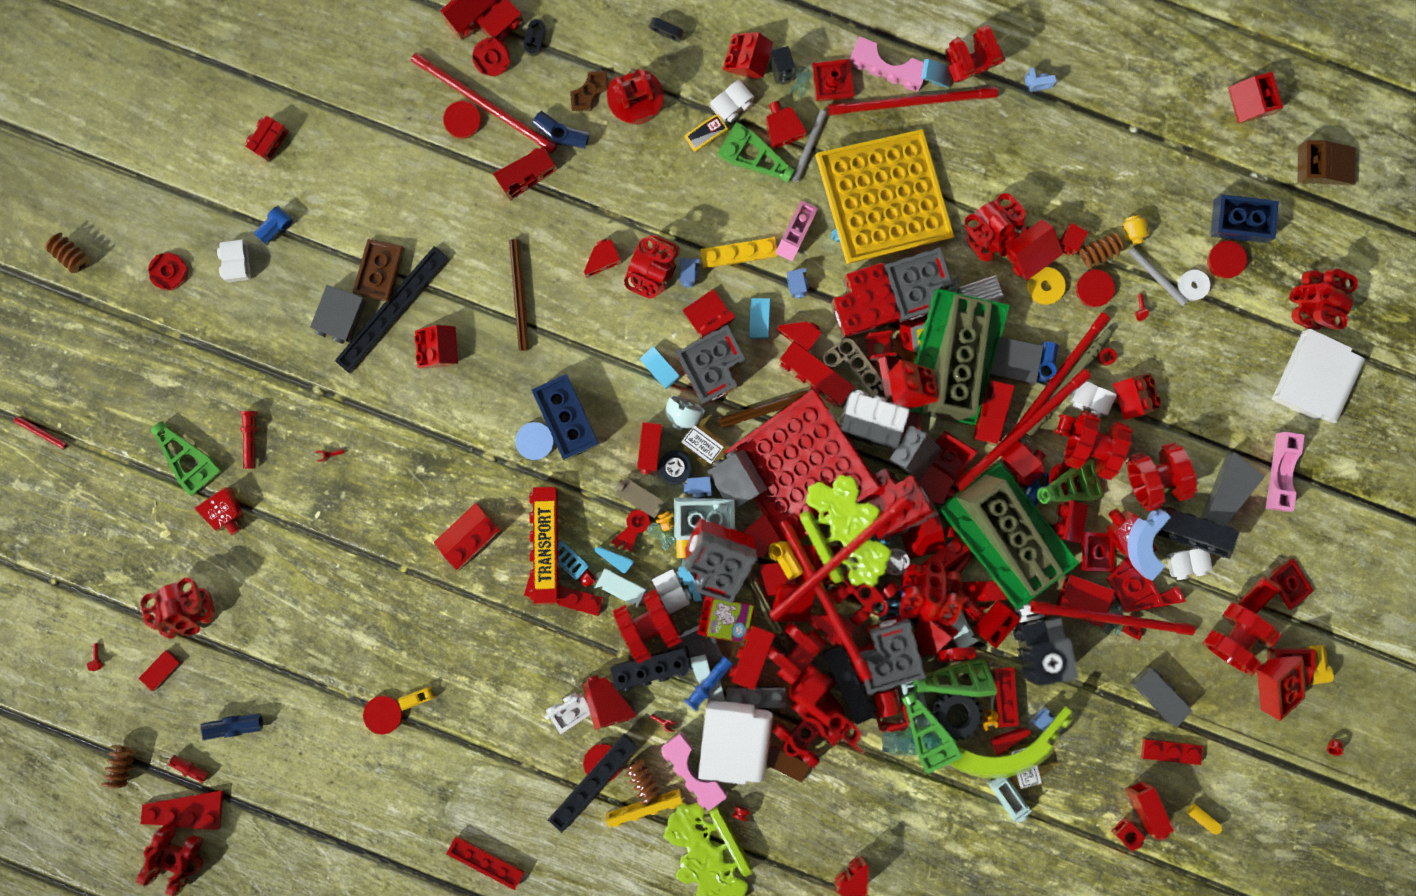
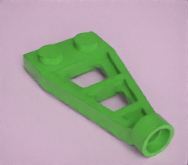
[717,122,796,183]
[151,421,222,496]
[1037,460,1104,504]
[913,659,997,697]
[901,691,963,774]

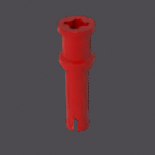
[240,411,258,469]

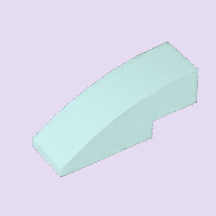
[690,654,725,702]

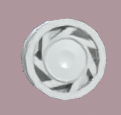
[885,548,910,575]
[1015,600,1045,622]

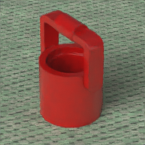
[873,688,910,732]

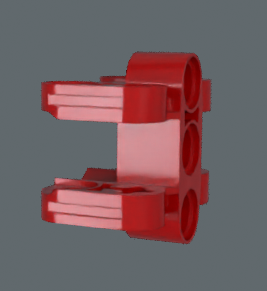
[945,25,1006,83]
[964,193,1026,262]
[624,235,680,299]
[1289,268,1358,330]
[900,561,962,625]
[829,569,899,626]
[140,577,216,639]
[768,622,826,685]
[771,702,841,769]
[136,825,204,896]

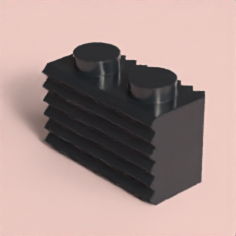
[770,46,796,85]

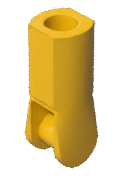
[398,686,436,711]
[1186,803,1222,835]

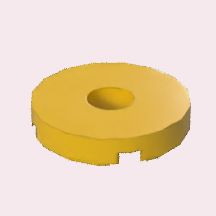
[1026,267,1066,305]

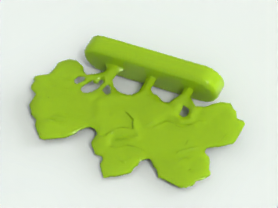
[800,475,891,587]
[663,802,754,896]

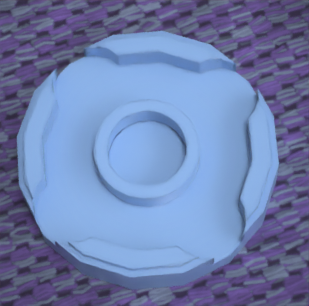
[515,422,554,460]

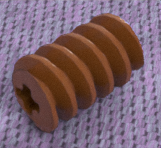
[45,232,91,273]
[1079,232,1123,269]
[101,745,136,788]
[622,759,660,805]

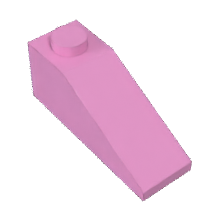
[775,200,818,261]

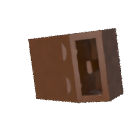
[1297,140,1356,185]

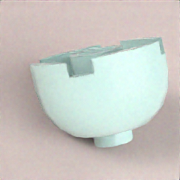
[665,395,705,430]

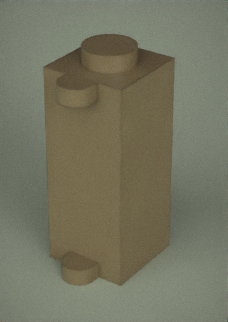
[615,478,665,518]

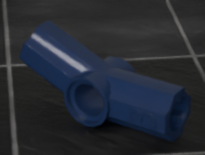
[532,110,589,149]
[200,713,264,740]

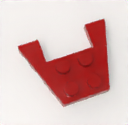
[1106,543,1186,613]

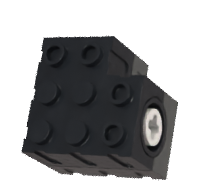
[1013,616,1079,687]

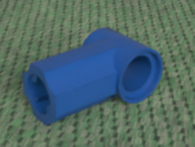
[254,206,293,245]
[1037,342,1059,381]
[1024,473,1050,506]

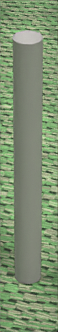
[792,110,827,182]
[1129,247,1188,306]

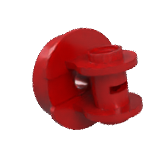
[607,68,664,125]

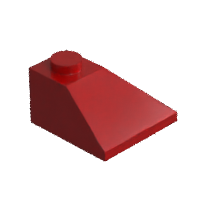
[901,515,945,560]

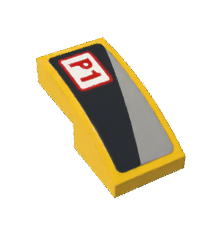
[685,113,728,152]

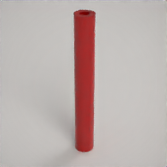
[13,416,68,450]

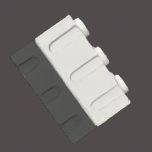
[839,390,909,450]

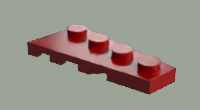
[140,789,224,830]

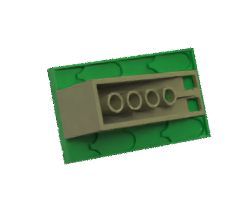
[905,289,1010,425]
[938,462,1079,609]

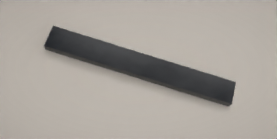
[334,246,449,374]

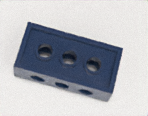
[531,374,600,461]

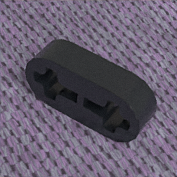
[649,17,685,42]
[524,19,546,57]

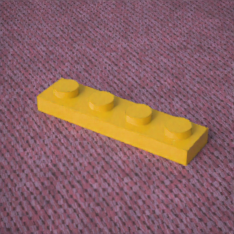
[700,237,778,269]
[606,789,683,828]

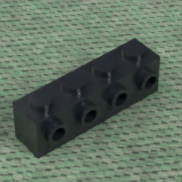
[1156,506,1240,559]
[823,644,876,725]
[610,646,693,692]

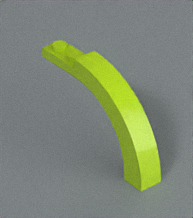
[949,707,1073,779]

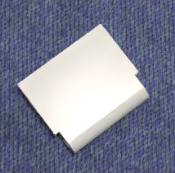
[1272,329,1365,423]
[698,700,773,784]

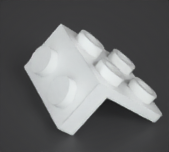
[545,692,590,734]

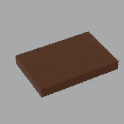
[352,239,405,302]

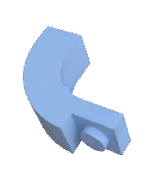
[1128,509,1170,581]

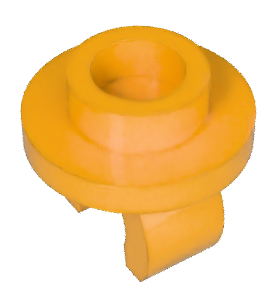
[655,510,674,531]
[981,710,998,731]

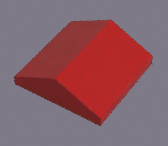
[931,430,977,482]
[1082,532,1115,572]
[1269,558,1314,610]

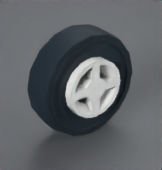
[658,451,692,485]

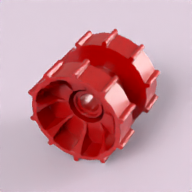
[1063,410,1133,481]
[1126,442,1198,512]
[612,589,682,664]
[1202,602,1282,677]

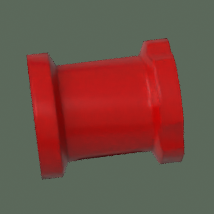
[1054,414,1076,437]

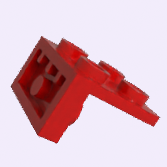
[683,289,735,339]

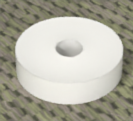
[1177,270,1210,301]

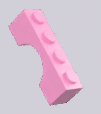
[850,36,924,91]
[1266,432,1305,512]
[661,731,728,811]

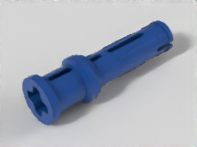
[684,656,733,712]

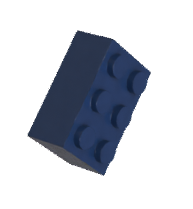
[1210,194,1279,243]

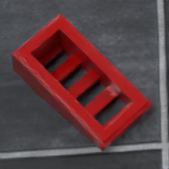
[989,727,1031,756]

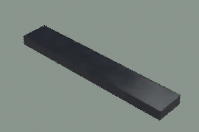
[547,733,639,833]

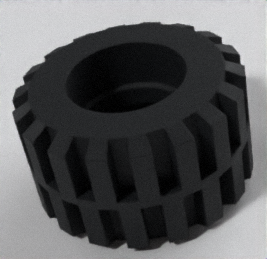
[931,693,983,741]

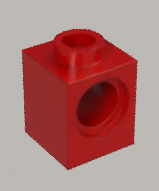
[1059,223,1088,255]
[1111,818,1146,852]

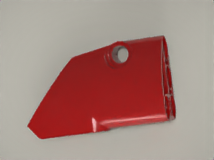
[790,663,866,754]

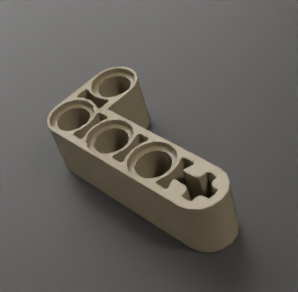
[822,338,890,401]

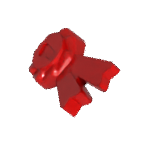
[611,509,650,552]

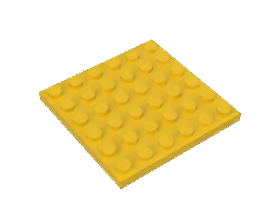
[815,129,954,264]

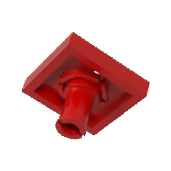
[812,59,854,102]

